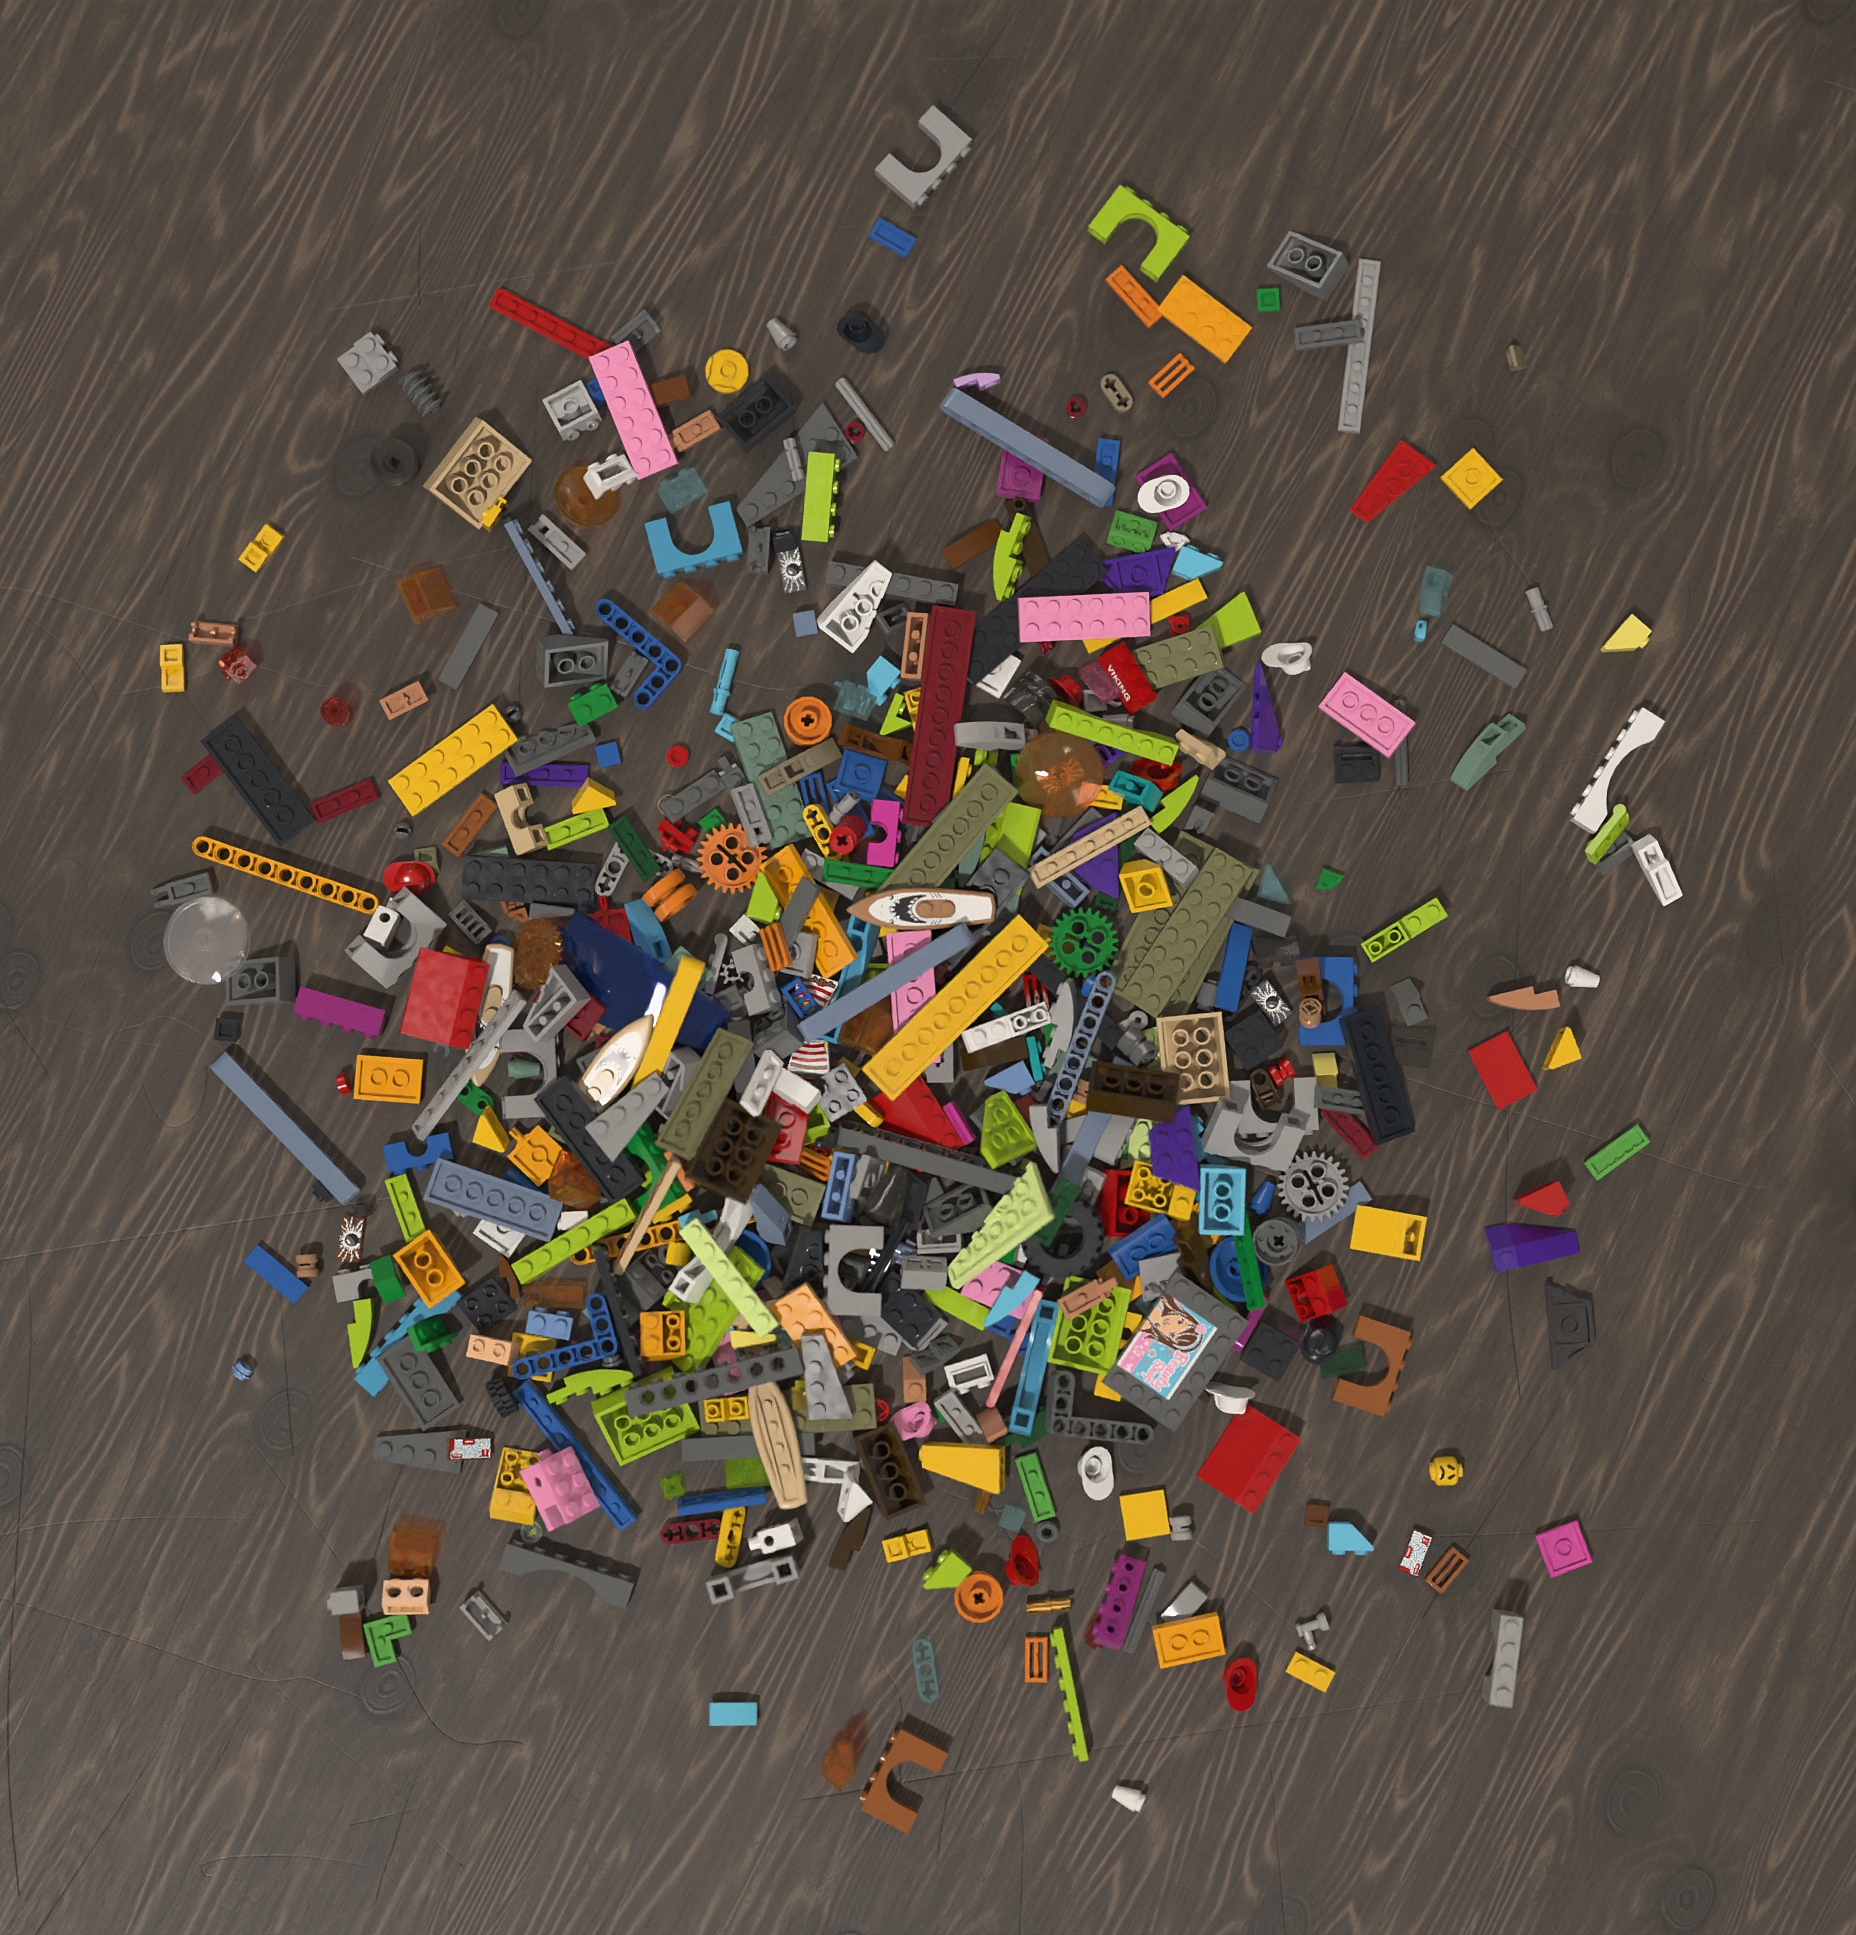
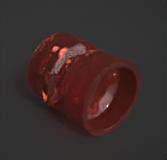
[320,697,353,728]

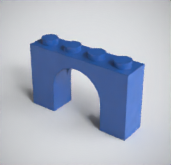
[1298,957,1357,1046]

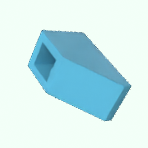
[1171,545,1223,581]
[867,656,902,708]
[1327,1522,1373,1555]

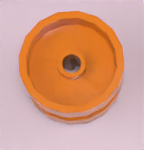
[784,697,832,748]
[642,868,698,922]
[955,1571,1003,1622]

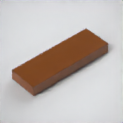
[441,793,499,858]

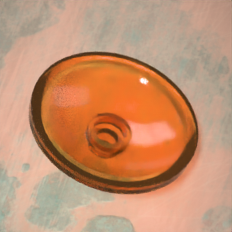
[554,466,618,528]

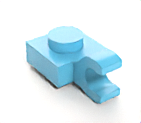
[678,1209,719,1229]

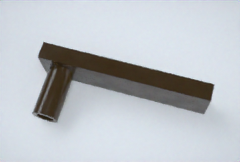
[1004,498,1049,580]

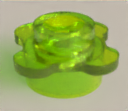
[660,1475,685,1500]

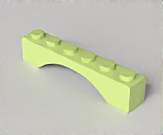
[679,1218,781,1338]

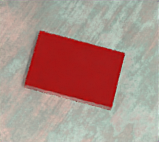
[1467,1031,1538,1110]

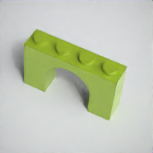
[1088,185,1190,283]

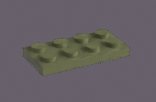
[1132,625,1226,690]

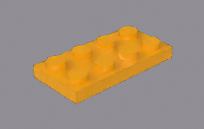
[1156,275,1252,363]
[770,1282,857,1368]

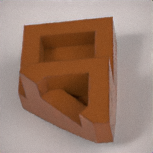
[500,901,531,926]

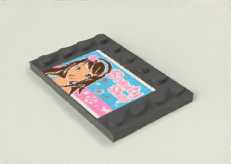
[1101,1272,1249,1432]

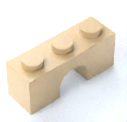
[494,783,549,856]

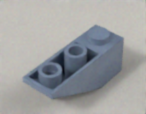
[750,1184,793,1246]

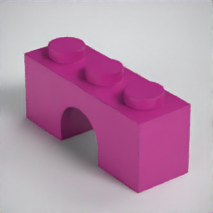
[866,799,903,869]

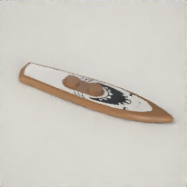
[847,888,996,930]

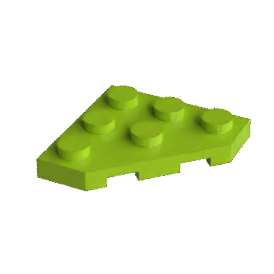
[981,1090,1038,1169]

